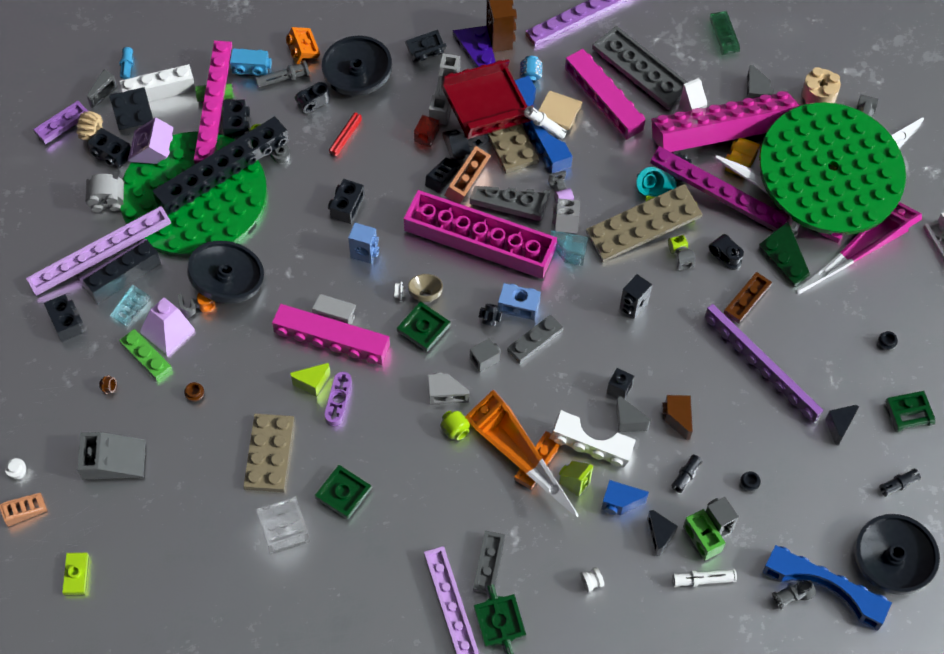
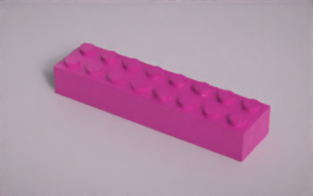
[651,91,800,152]
[404,190,557,279]

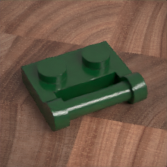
[885,391,936,432]

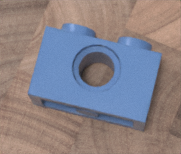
[348,223,380,264]
[498,283,541,320]

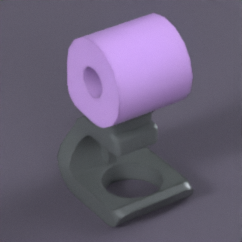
[548,170,574,204]

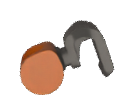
[178,293,215,319]

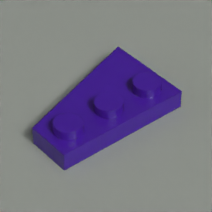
[453,26,496,68]

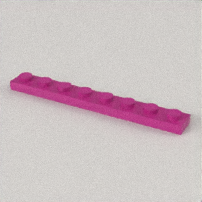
[194,40,232,164]

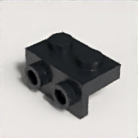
[405,30,447,62]

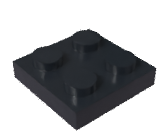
[109,87,153,130]

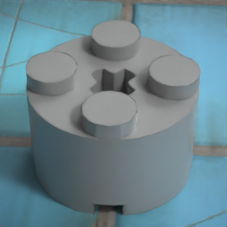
[85,174,124,213]

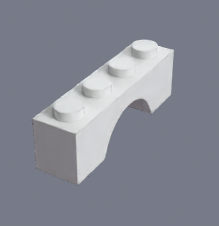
[550,411,636,468]

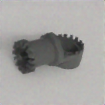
[772,579,816,610]

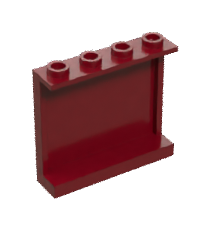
[441,59,533,139]

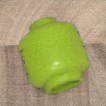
[440,411,470,440]

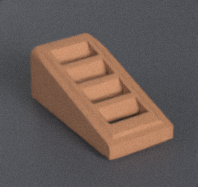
[0,492,47,527]

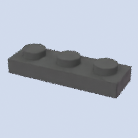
[507,315,563,364]
[473,531,505,594]

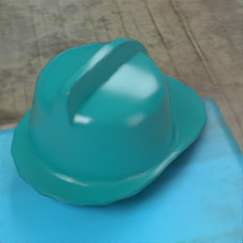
[636,167,677,197]

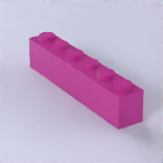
[565,49,646,140]
[272,304,390,365]

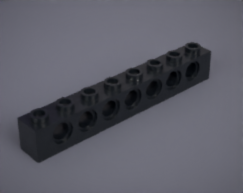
[152,116,289,216]

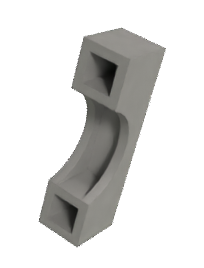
[429,53,460,125]

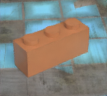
[444,146,491,204]

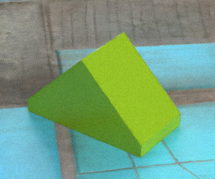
[290,363,331,397]

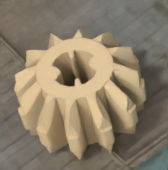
[76,111,103,142]

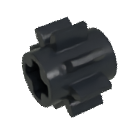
[478,304,503,326]

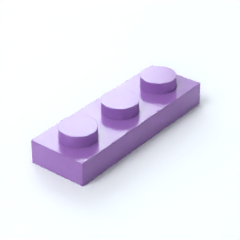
[33,101,88,144]

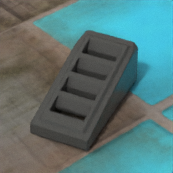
[87,69,117,108]

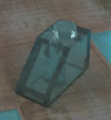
[551,230,588,266]

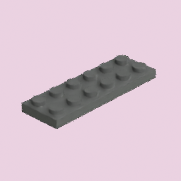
[592,26,688,110]

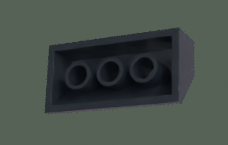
[77,238,161,304]

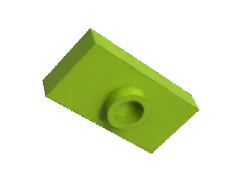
[62,553,89,595]

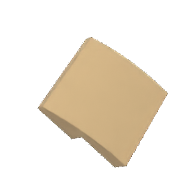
[539,91,582,130]

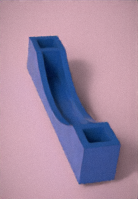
[514,76,573,173]
[762,545,892,631]

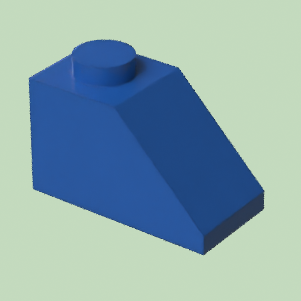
[601,480,649,515]

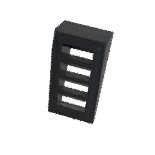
[425,157,461,193]

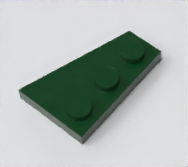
[759,222,810,287]

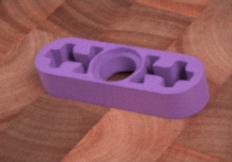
[325,372,352,427]

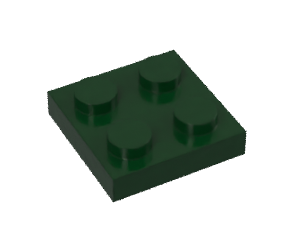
[397,301,451,352]
[315,465,372,520]

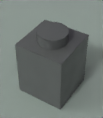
[470,338,501,372]

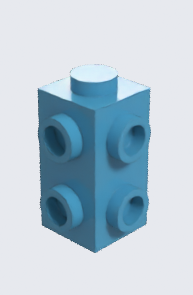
[230,49,272,76]

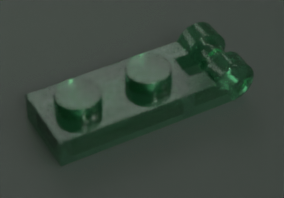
[709,11,740,55]

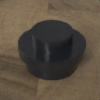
[878,331,898,350]
[740,471,761,491]

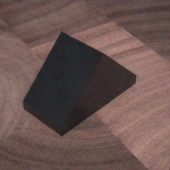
[825,405,859,446]
[647,510,678,556]

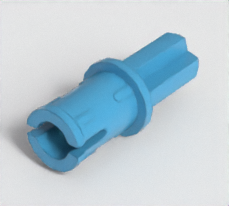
[119,47,134,80]

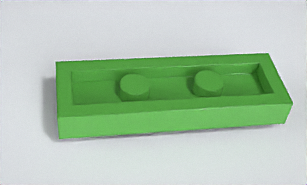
[119,329,172,381]

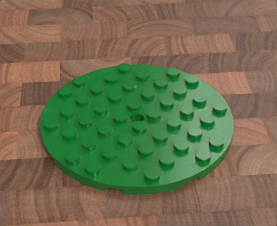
[759,102,906,235]
[121,131,267,257]

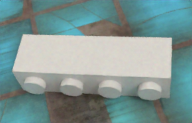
[120,64,196,102]

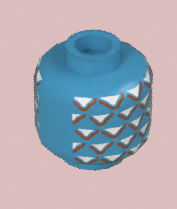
[520,56,543,83]

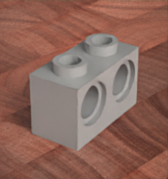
[552,198,580,233]

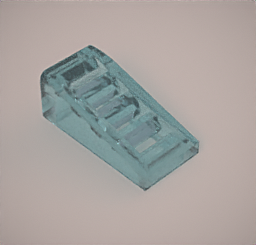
[110,284,151,326]

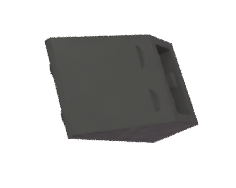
[77,432,146,480]

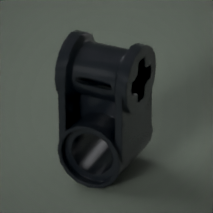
[295,82,330,114]
[708,234,744,270]

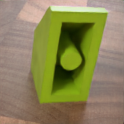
[559,461,593,497]

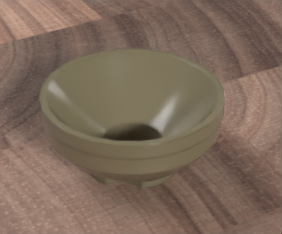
[408,274,443,303]

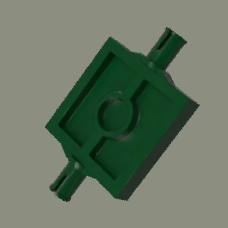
[473,584,526,654]

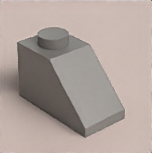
[428,373,469,405]

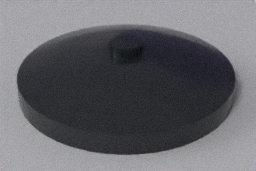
[322,35,392,96]
[187,240,264,303]
[854,514,940,595]

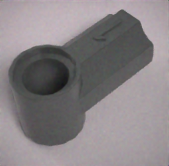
[857,94,878,118]

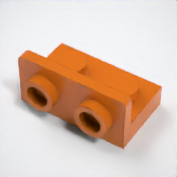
[286,27,320,64]

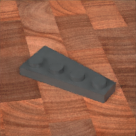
[469,186,550,221]

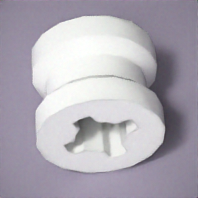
[580,567,604,592]

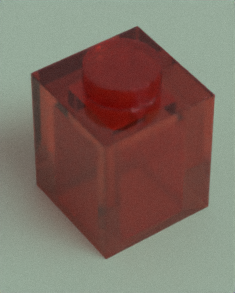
[414,115,439,147]

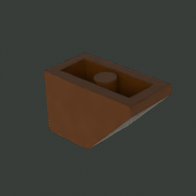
[661,395,693,440]

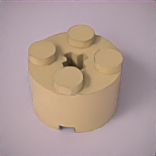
[801,67,841,104]

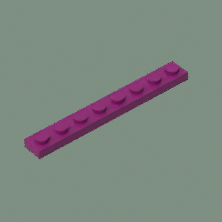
[650,146,789,231]

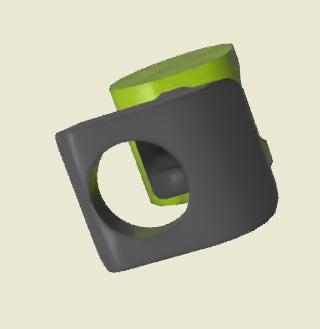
[668,235,695,271]

